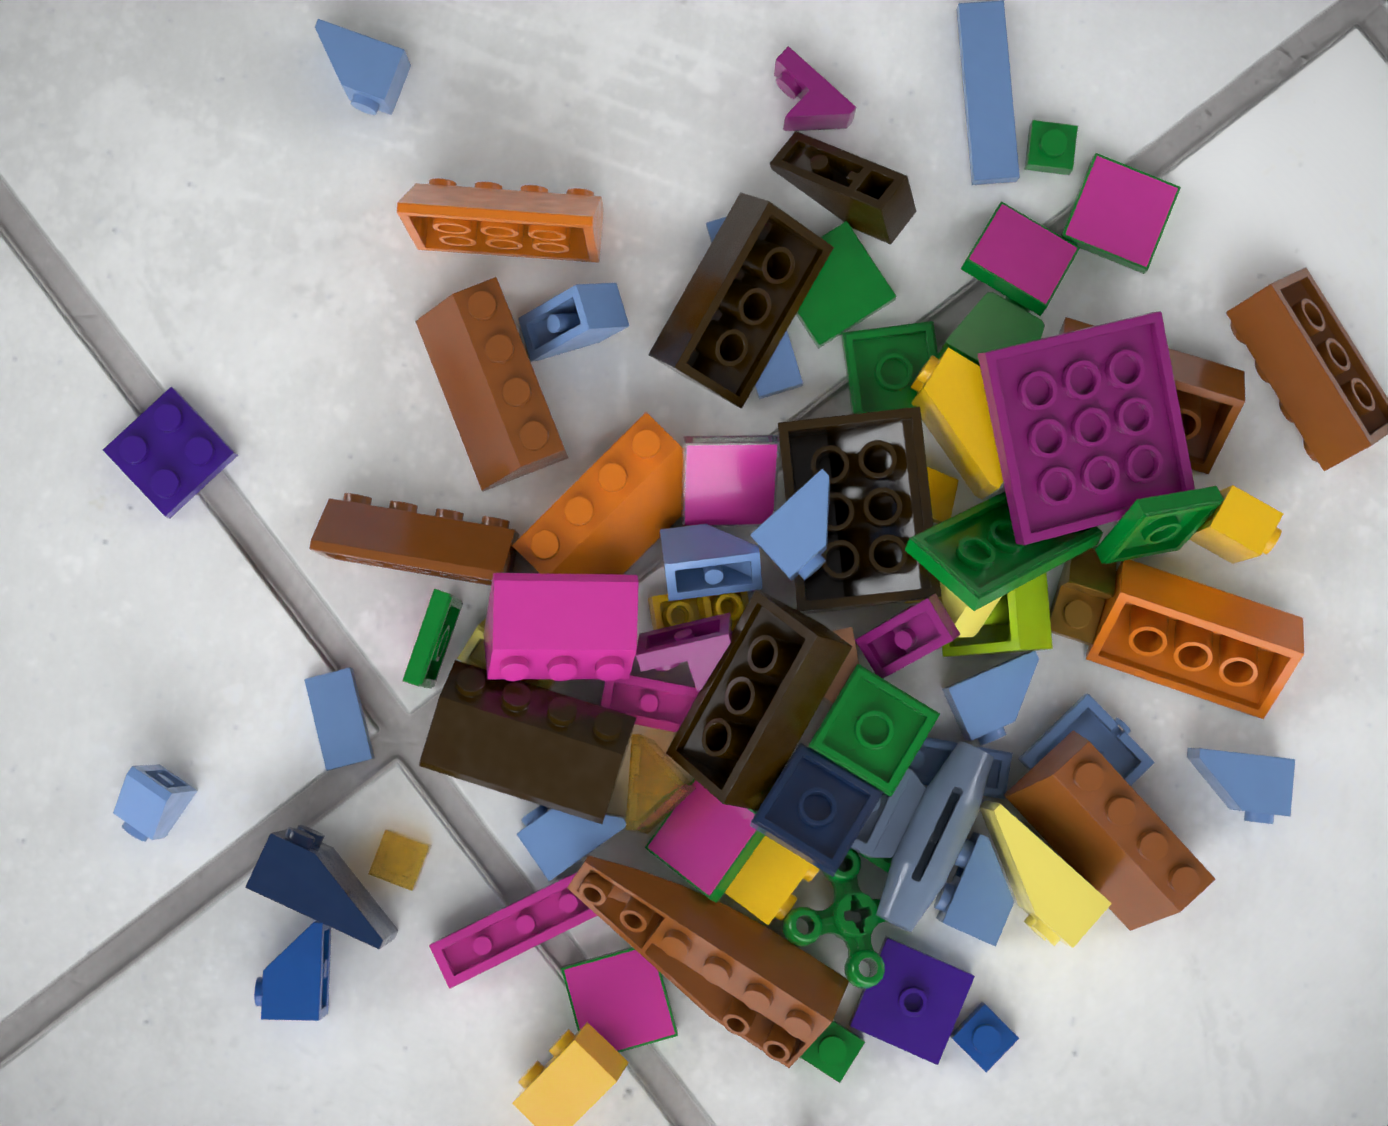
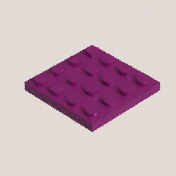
[978,311,1195,545]

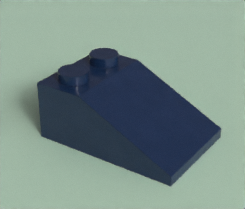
[245,825,398,949]

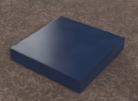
[750,742,883,877]

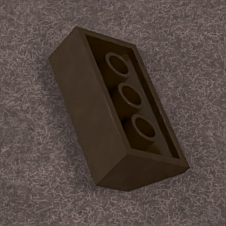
[648,192,834,409]
[666,590,853,811]
[419,660,637,824]

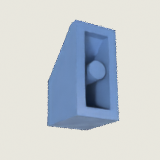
[315,19,411,115]
[518,283,629,362]
[750,469,830,581]
[660,524,763,601]
[942,650,1039,746]
[1187,748,1295,824]
[113,764,198,842]
[517,805,629,881]

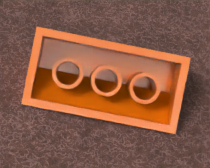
[512,412,687,575]
[1086,560,1304,719]

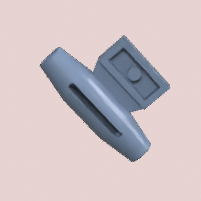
[851,741,994,932]

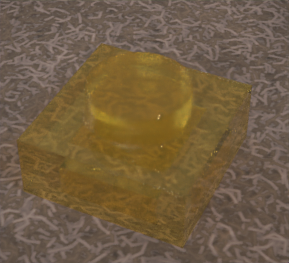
[368,829,432,891]

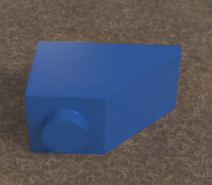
[254,921,331,1021]

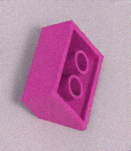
[483,573,639,681]

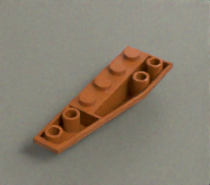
[567,855,849,1068]

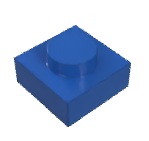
[950,1002,1019,1073]

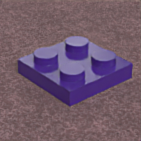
[103,387,238,518]

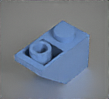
[934,832,1014,947]

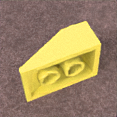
[980,800,1112,948]

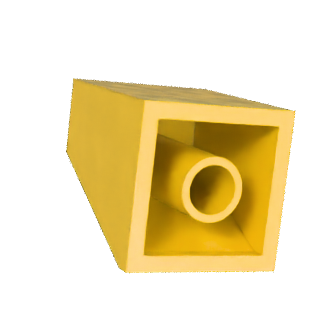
[911,347,1003,500]

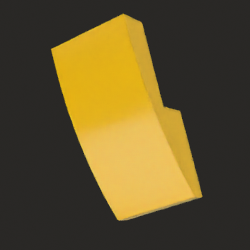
[648,591,749,631]

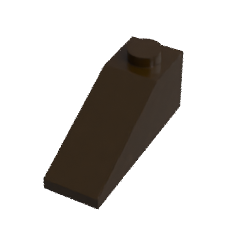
[769,131,917,245]

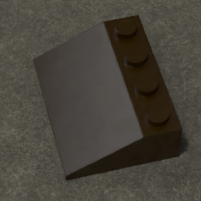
[778,407,941,614]

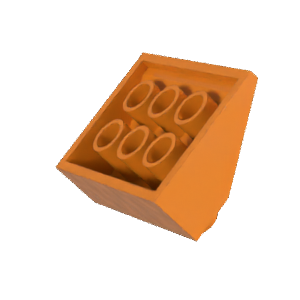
[397,178,604,263]

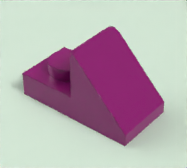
[774,46,857,131]
[855,593,961,679]
[636,612,732,692]

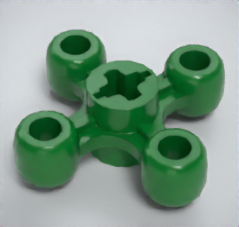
[782,848,888,989]

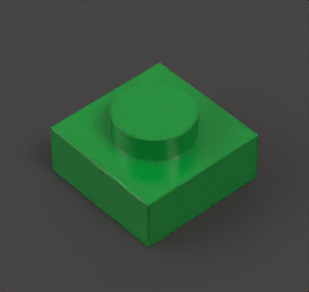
[1024,120,1078,175]
[800,1020,865,1083]

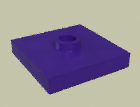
[849,936,975,1065]

